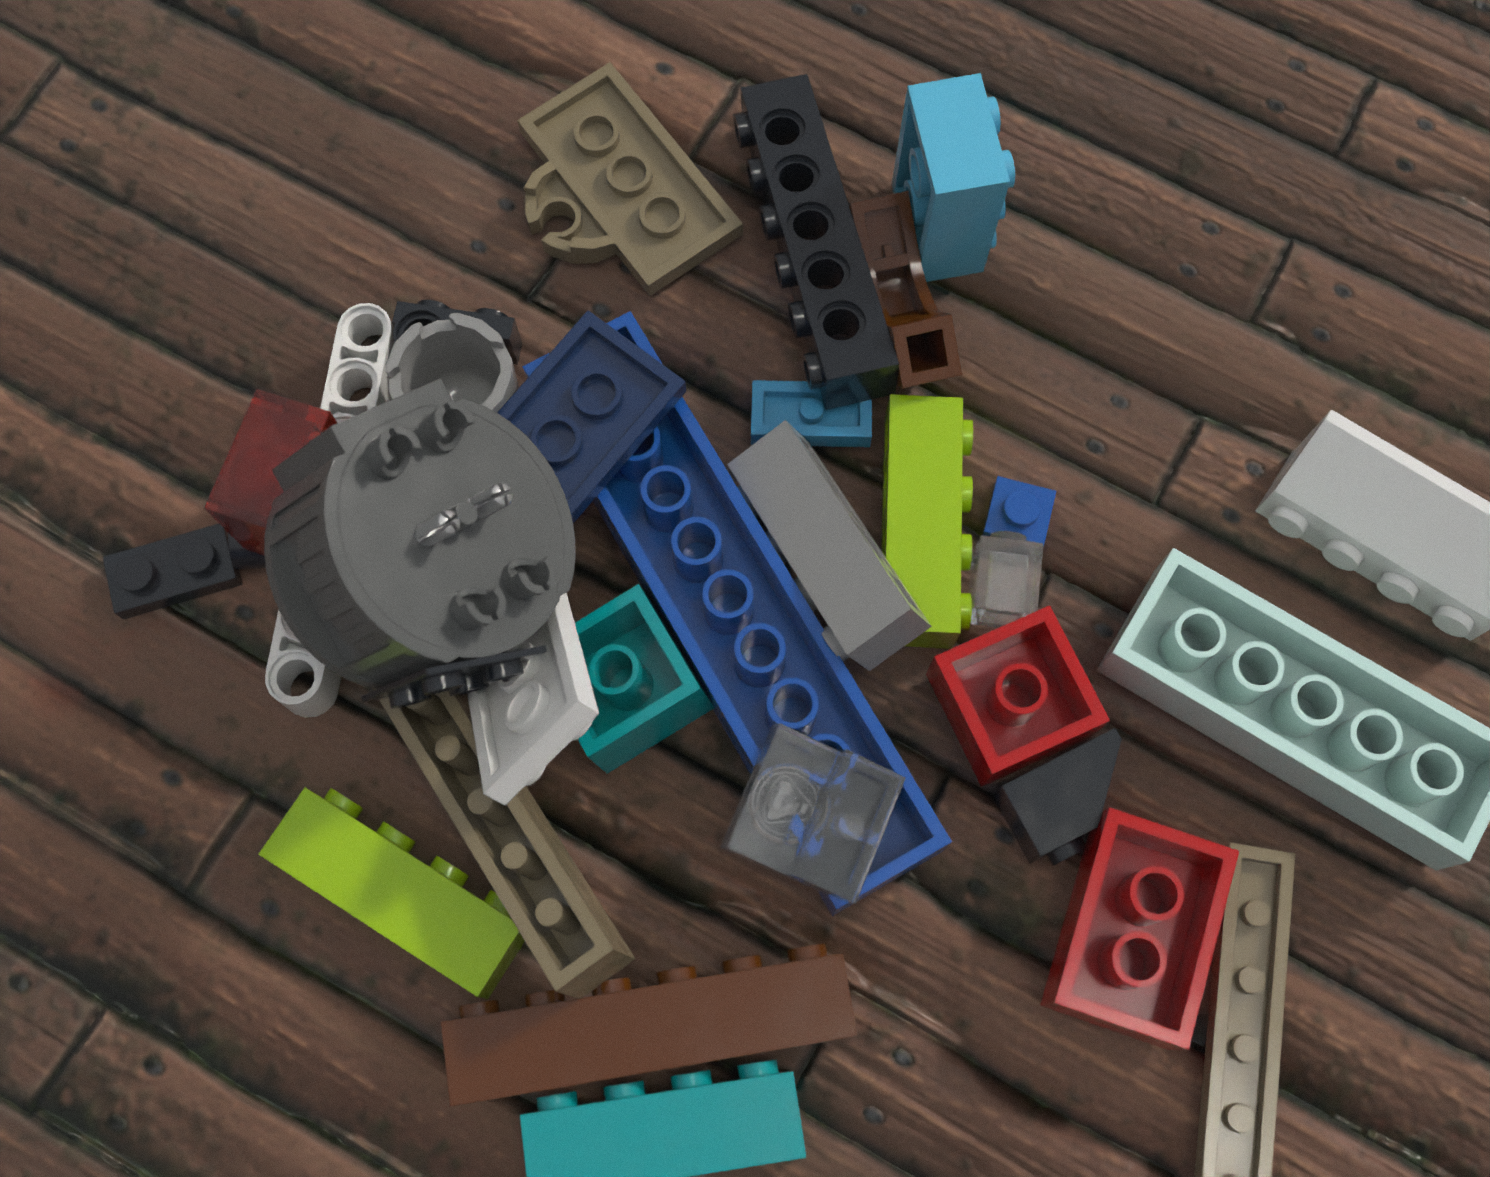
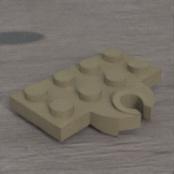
[517,62,743,296]

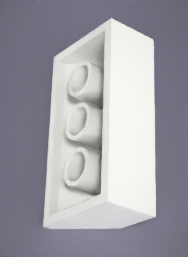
[1255,410,1490,641]

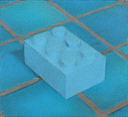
[892,73,1015,282]

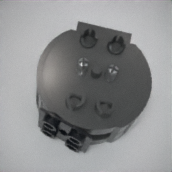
[264,378,576,709]

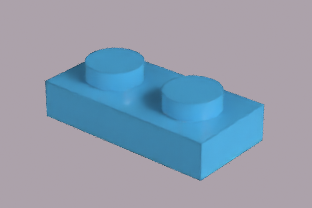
[751,380,872,447]

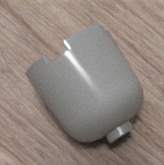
[386,313,519,413]

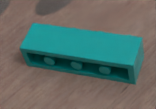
[520,1059,807,1177]

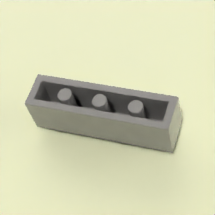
[727,420,932,671]

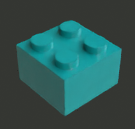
[575,584,714,774]

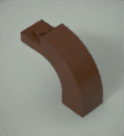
[848,191,962,388]

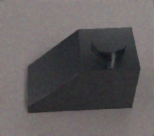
[993,728,1122,866]

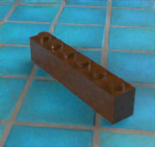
[441,944,858,1107]

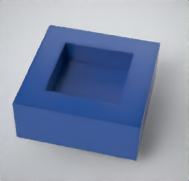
[981,476,1057,554]

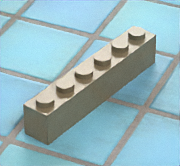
[372,688,635,999]

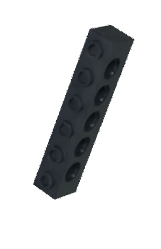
[733,74,899,410]

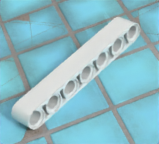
[265,303,395,718]

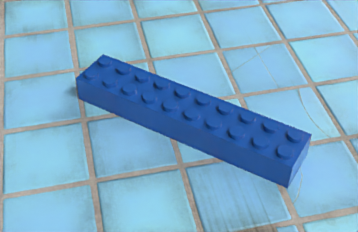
[523,311,952,916]

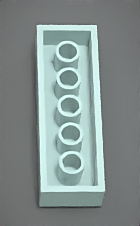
[1096,548,1490,871]

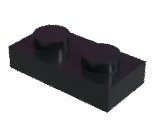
[103,522,243,620]

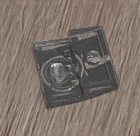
[720,723,906,904]

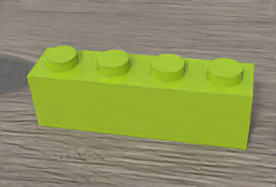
[881,394,973,649]
[258,787,525,999]

